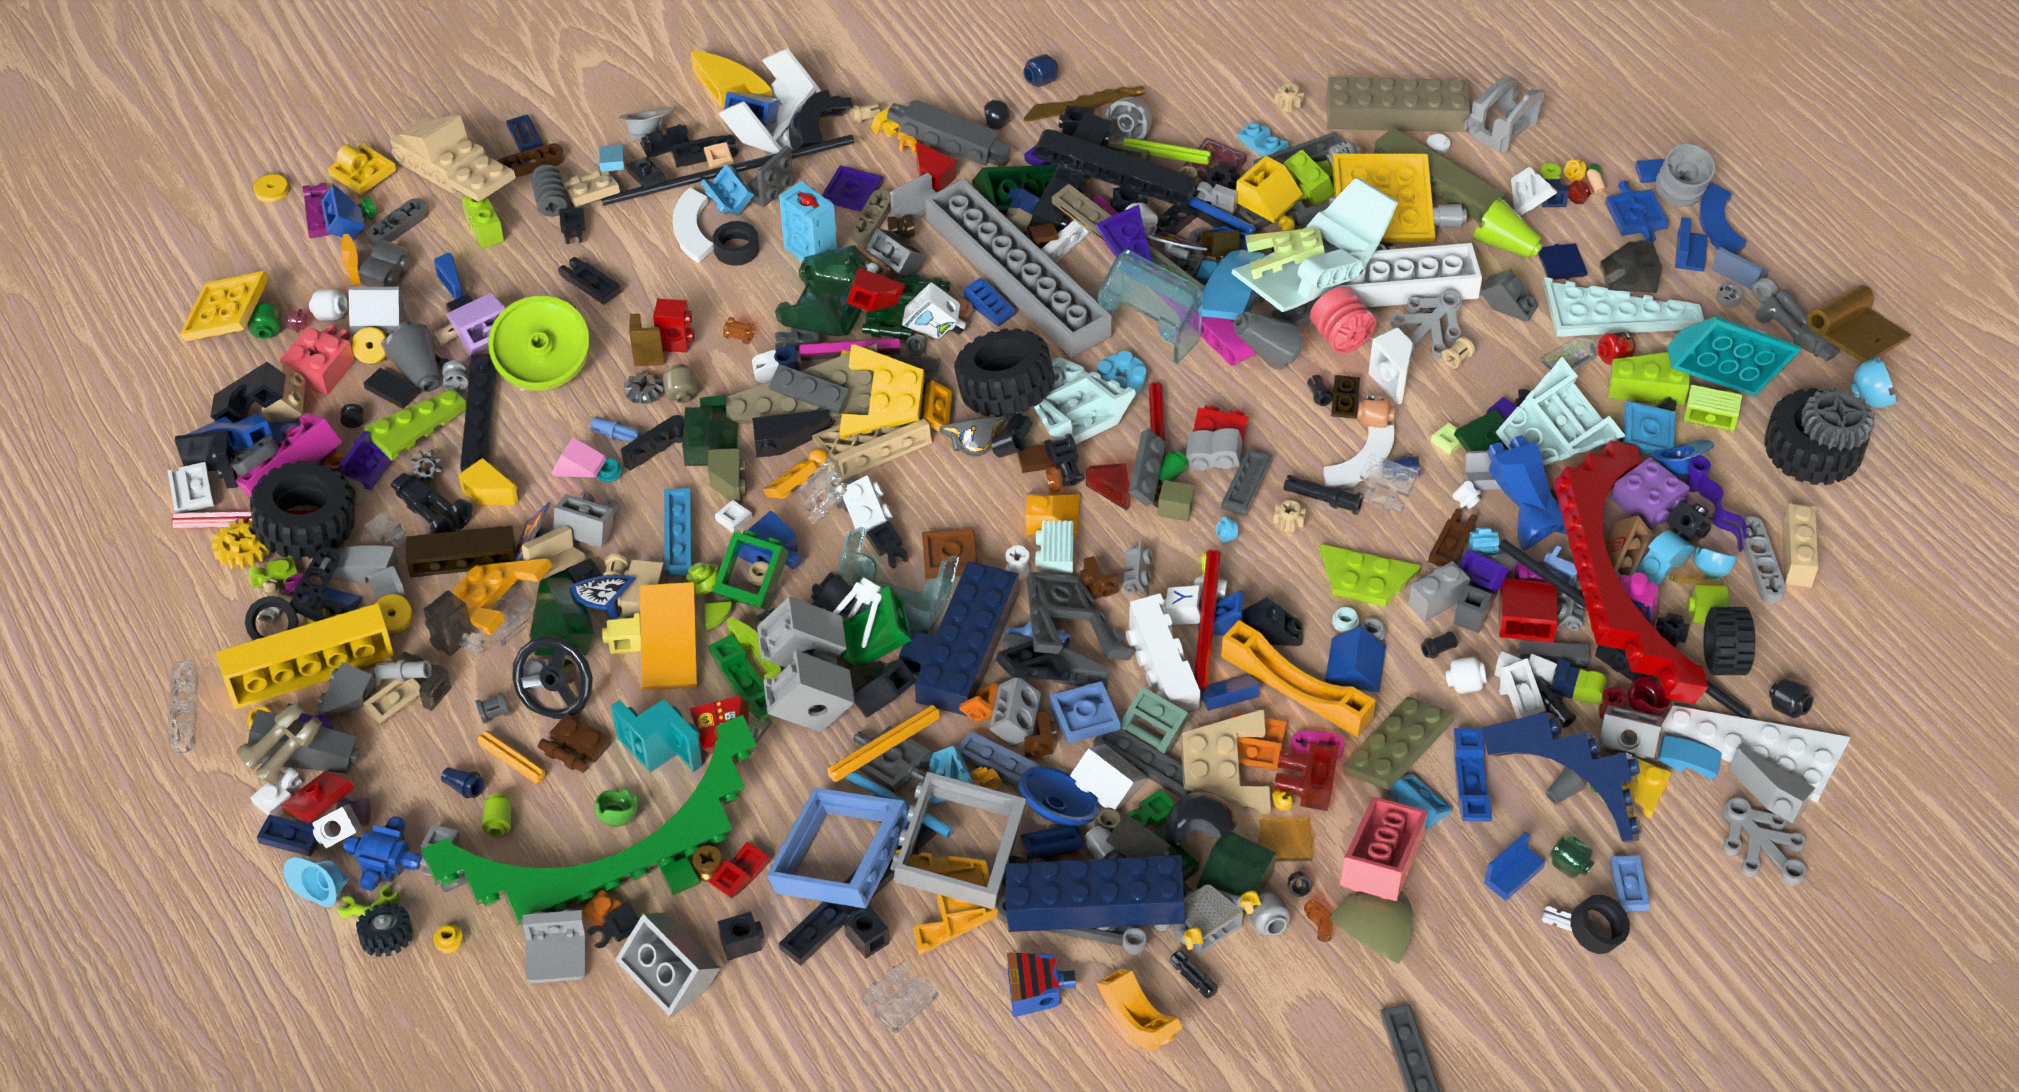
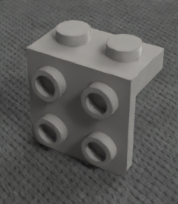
[522,909,586,984]

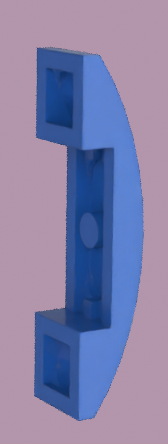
[1454,728,1492,822]

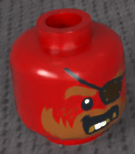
[1597,331,1636,365]

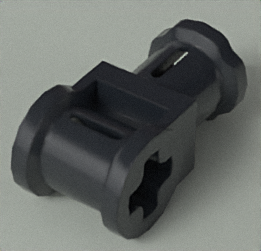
[1044,433,1085,487]

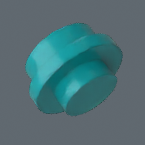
[597,458,622,482]

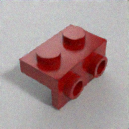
[1193,405,1249,448]

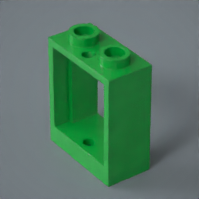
[712,530,789,611]

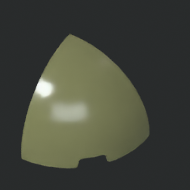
[1329,890,1412,964]

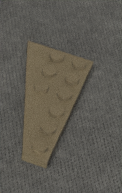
[726,343,878,424]

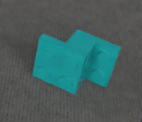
[611,699,702,772]

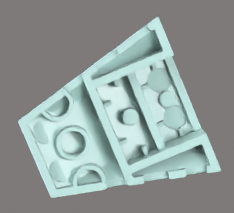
[1033,357,1136,444]
[1496,357,1625,466]

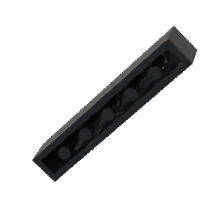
[1030,111,1113,234]

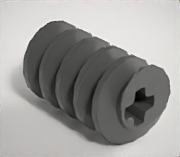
[531,164,568,217]

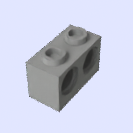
[989,678,1041,746]

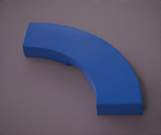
[1699,183,1747,255]

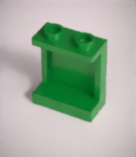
[838,586,912,666]

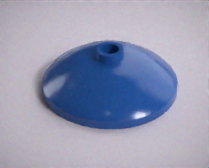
[1019,767,1100,826]

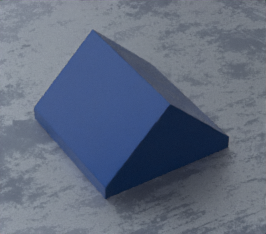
[1325,626,1386,692]

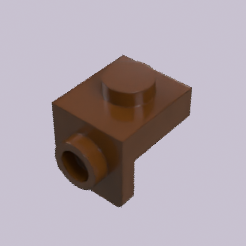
[1080,556,1119,599]
[1024,711,1057,757]

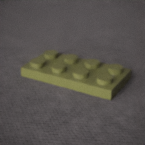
[1342,697,1454,790]

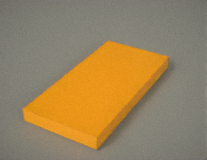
[640,582,698,690]

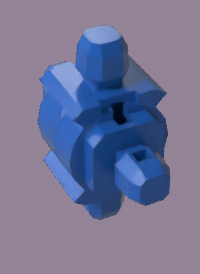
[343,816,422,891]

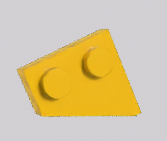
[1617,751,1672,818]

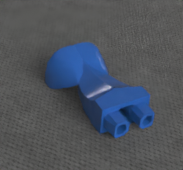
[1488,435,1567,551]

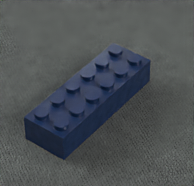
[915,561,1019,716]
[1006,855,1185,932]

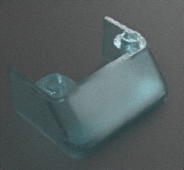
[1097,250,1203,364]
[837,527,959,633]

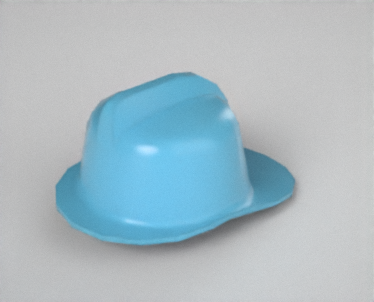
[283,857,349,907]

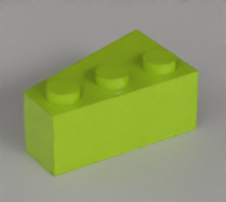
[1608,352,1690,406]

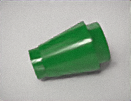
[1157,450,1188,486]

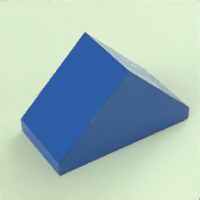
[1198,590,1244,636]

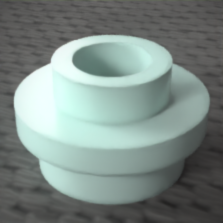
[1332,607,1359,633]

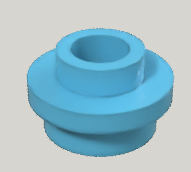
[1216,517,1238,543]

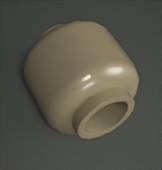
[662,364,698,403]

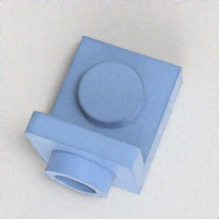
[1543,545,1578,582]

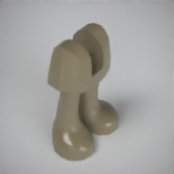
[237,701,322,786]

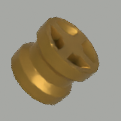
[693,845,723,882]

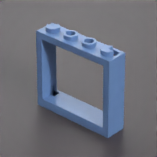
[767,788,910,909]

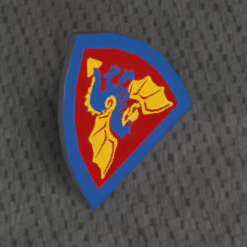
[515,502,551,561]

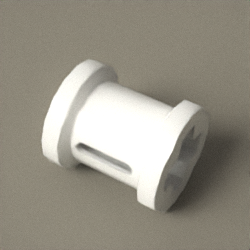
[1006,545,1029,580]

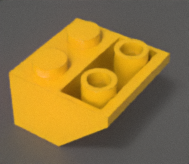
[1236,156,1303,223]

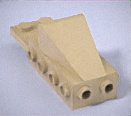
[390,114,516,202]

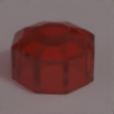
[1568,181,1591,204]

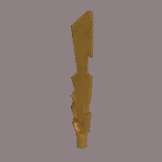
[1024,86,1145,122]

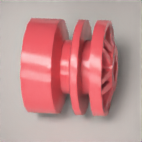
[1310,286,1377,353]

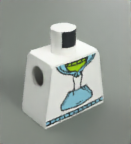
[902,283,966,338]

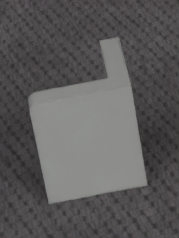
[368,566,406,601]

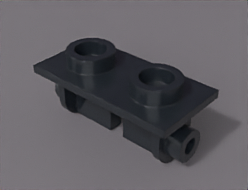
[640,124,690,158]

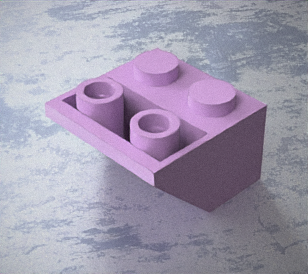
[446,293,505,358]

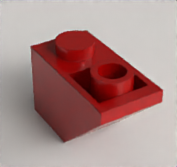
[915,142,956,193]
[846,268,905,312]

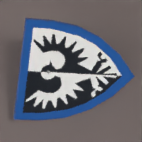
[570,575,635,619]

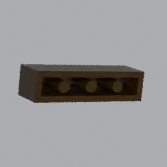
[406,526,517,578]

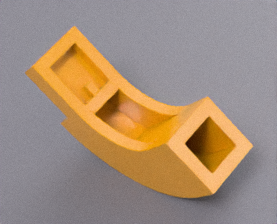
[1096,968,1183,1052]

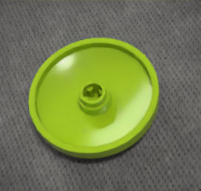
[488,296,590,391]

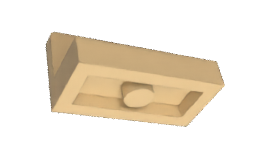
[522,525,585,579]

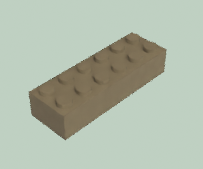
[1326,77,1470,132]

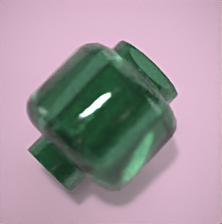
[1549,835,1594,878]

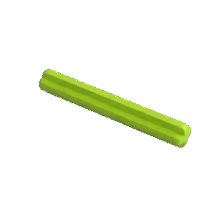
[1123,137,1212,165]

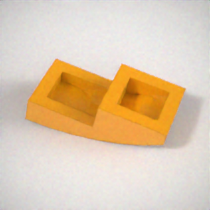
[341,234,362,285]

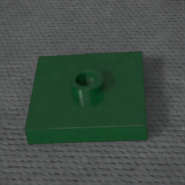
[1454,409,1509,451]

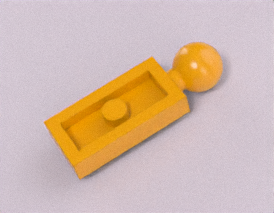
[762,448,829,499]

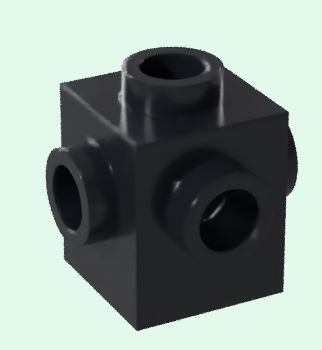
[1666,500,1714,542]

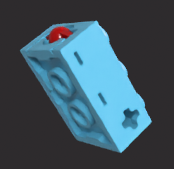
[779,181,838,272]

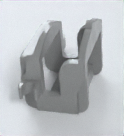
[1464,76,1544,153]

